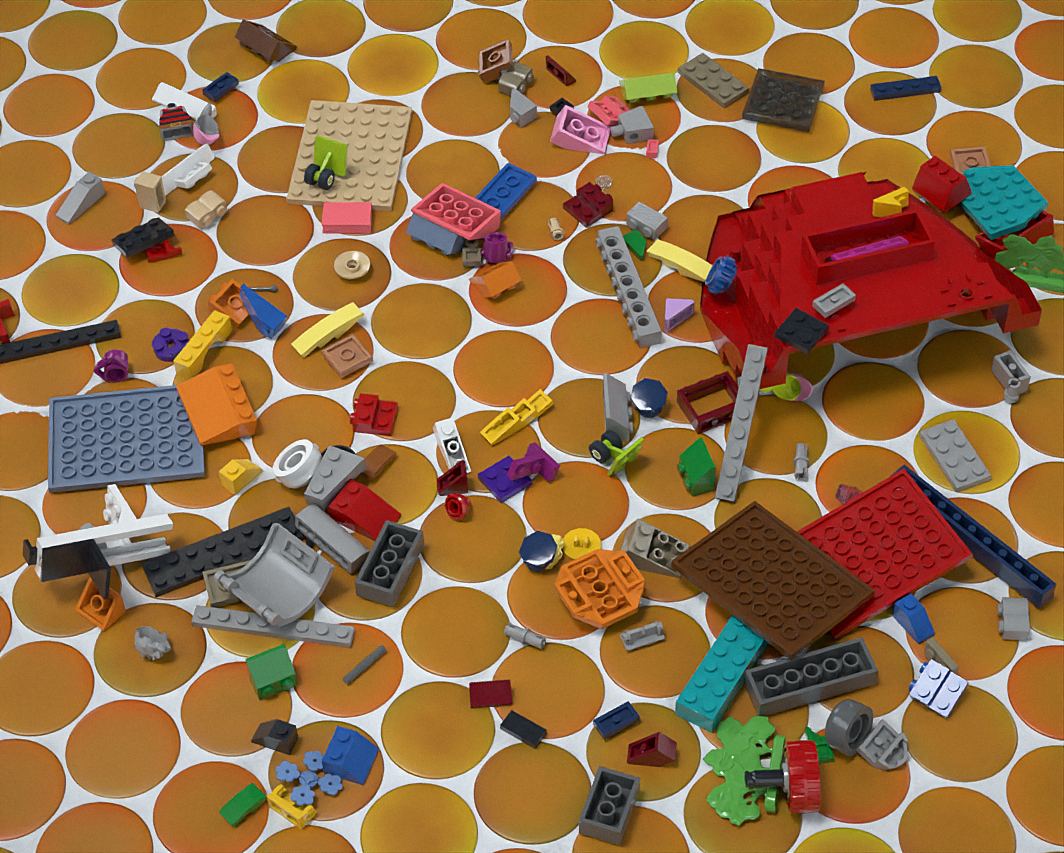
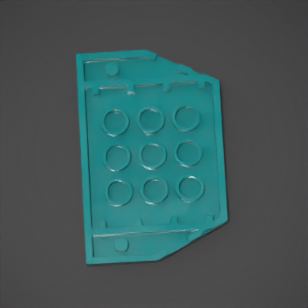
[959,165,1048,240]

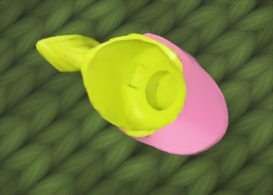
[760,372,813,401]

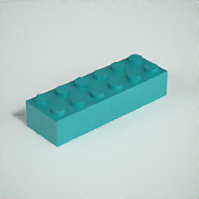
[675,615,769,733]

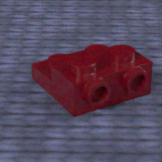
[563,182,613,228]

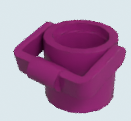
[481,233,514,263]
[94,349,129,382]

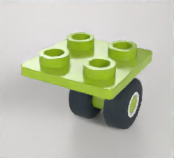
[304,135,348,190]
[589,430,644,477]

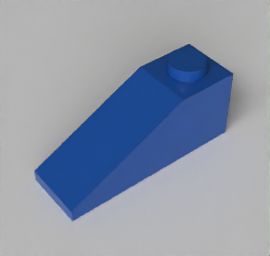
[239,284,287,339]

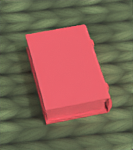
[322,202,372,233]

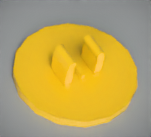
[562,528,601,560]

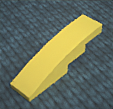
[647,239,713,282]
[291,302,364,358]

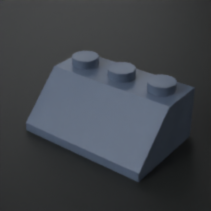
[406,213,469,255]

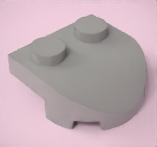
[856,719,909,770]

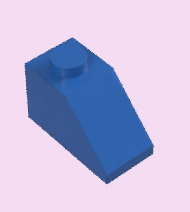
[893,594,935,645]

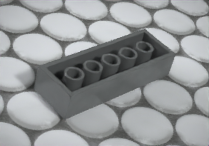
[744,637,878,716]

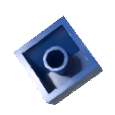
[322,726,379,785]

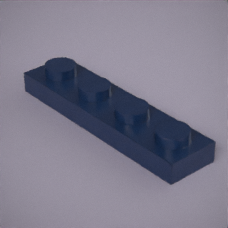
[870,76,941,101]

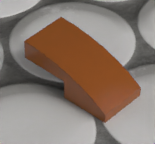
[360,444,396,480]

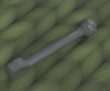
[249,285,278,292]

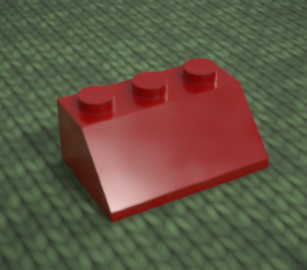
[912,156,972,214]

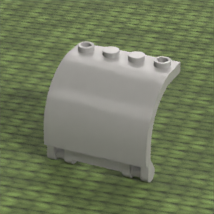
[213,523,335,627]

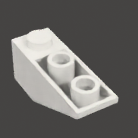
[432,417,471,473]

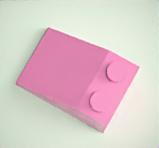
[550,105,611,154]

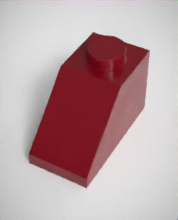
[627,732,677,767]

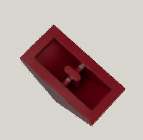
[436,460,468,496]

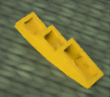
[480,389,554,446]

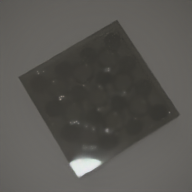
[742,68,825,132]

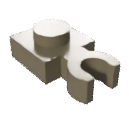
[462,239,481,267]

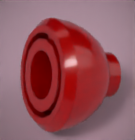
[445,493,471,520]

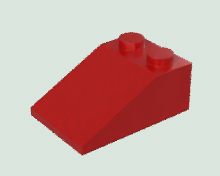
[329,479,401,541]

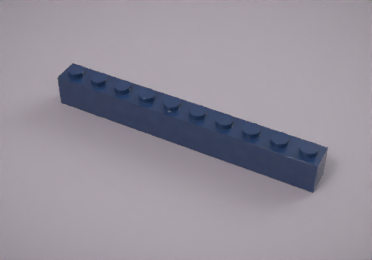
[891,465,1056,609]

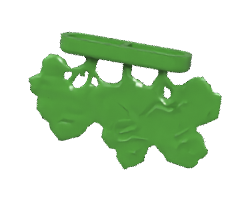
[995,235,1064,293]
[703,716,786,826]

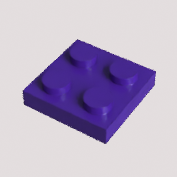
[478,455,532,503]

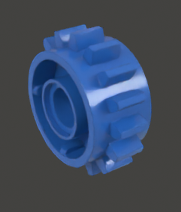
[705,255,737,295]

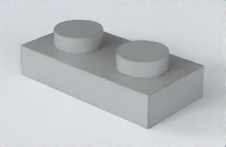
[812,284,856,318]

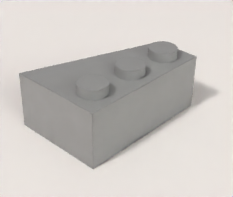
[304,445,366,511]

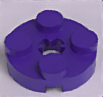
[152,327,189,362]

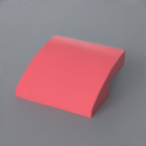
[587,96,630,126]

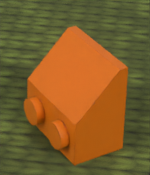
[469,261,522,299]

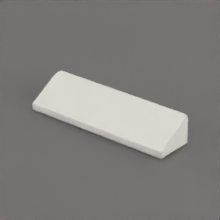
[152,82,217,120]

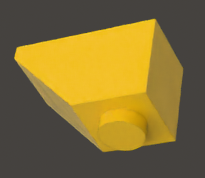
[219,459,262,495]

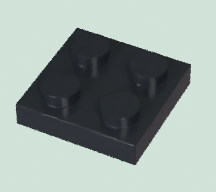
[774,308,829,355]

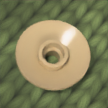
[334,251,370,279]

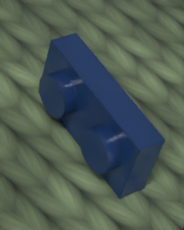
[202,72,239,102]
[593,701,640,740]

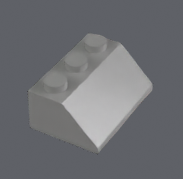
[603,373,633,441]

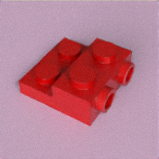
[350,393,398,436]

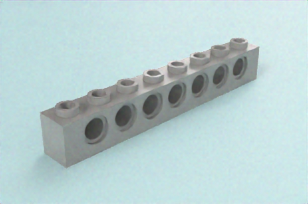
[595,226,661,348]

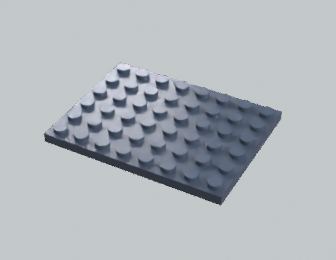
[48,385,205,493]

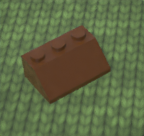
[235,19,297,62]

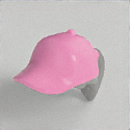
[193,103,219,145]

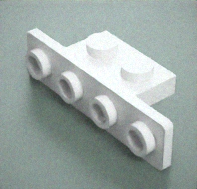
[162,144,215,196]

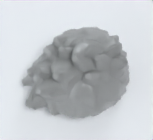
[134,626,171,660]

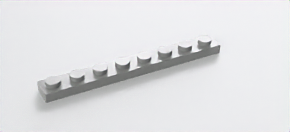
[715,344,768,502]
[191,605,355,648]

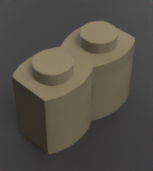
[498,61,534,96]

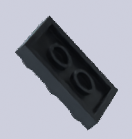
[111,217,175,258]

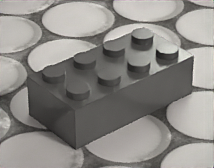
[355,520,424,607]

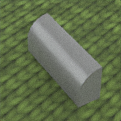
[295,504,370,574]

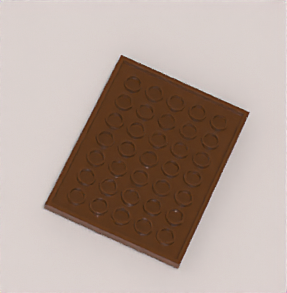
[671,501,875,660]

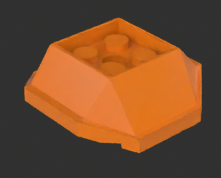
[554,549,645,629]

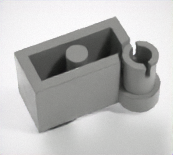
[991,350,1031,403]

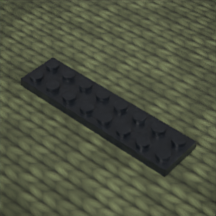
[141,507,305,597]

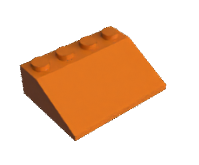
[176,363,257,446]

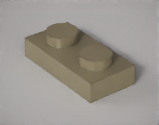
[924,637,959,675]

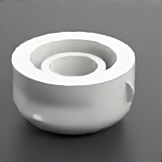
[273,439,323,489]

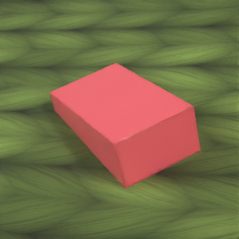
[646,139,659,158]

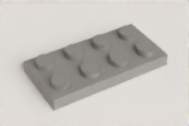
[919,419,991,492]

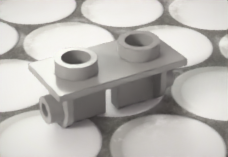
[620,621,665,651]

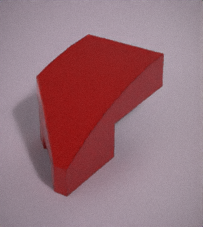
[145,240,182,262]

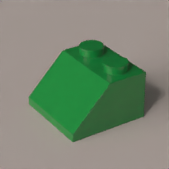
[677,438,716,496]
[245,644,298,700]

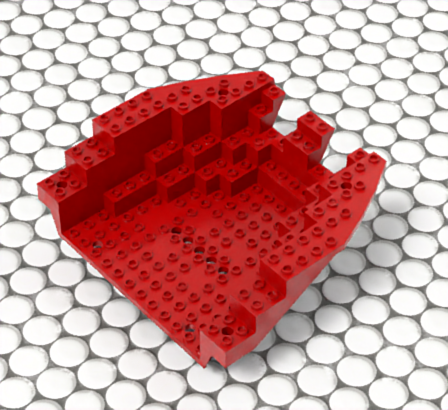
[700,172,1042,390]

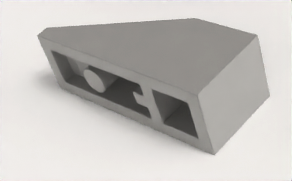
[56,172,105,225]

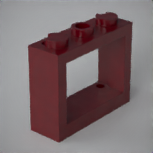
[677,371,739,434]

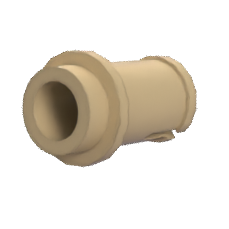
[547,218,564,240]

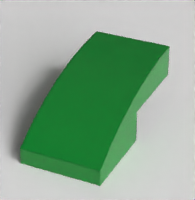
[219,783,267,827]

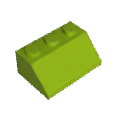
[619,72,677,103]

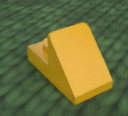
[873,187,909,217]

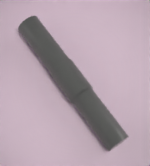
[342,645,387,685]

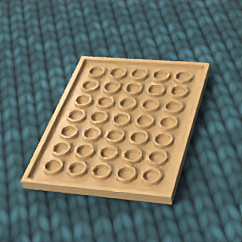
[286,100,412,211]

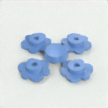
[275,751,342,806]

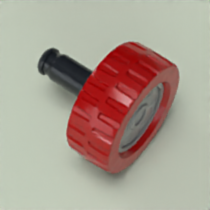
[744,740,821,814]

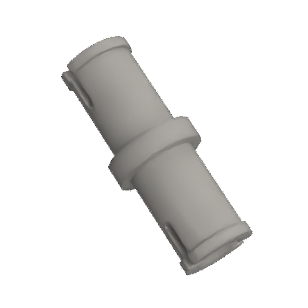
[794,443,809,481]
[504,623,546,649]

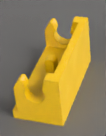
[267,784,317,830]

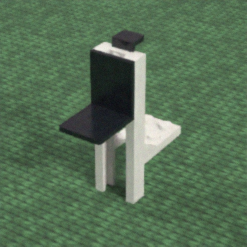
[23,484,173,600]

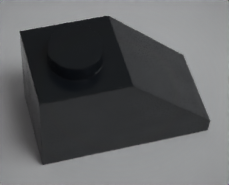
[251,719,299,756]

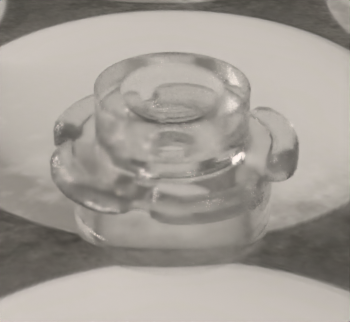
[595,175,613,191]

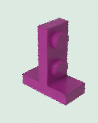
[506,442,560,482]

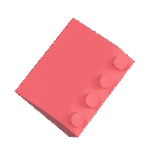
[411,183,501,240]

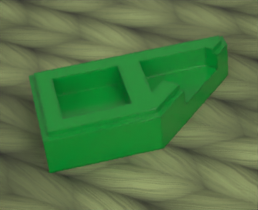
[623,229,646,261]
[805,727,834,764]

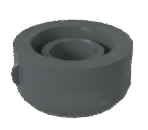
[825,699,873,756]

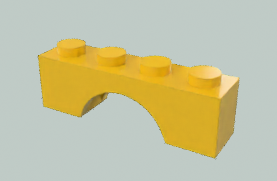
[173,310,232,380]

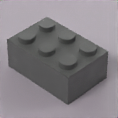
[579,766,640,845]

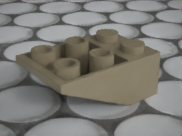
[621,518,689,578]

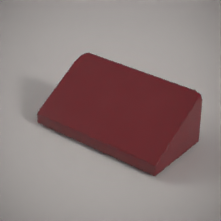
[546,55,576,86]
[469,679,512,708]

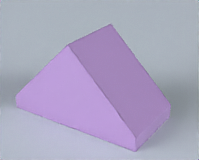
[664,298,695,332]

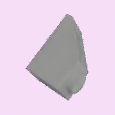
[510,88,537,128]

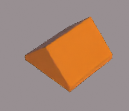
[75,577,126,631]

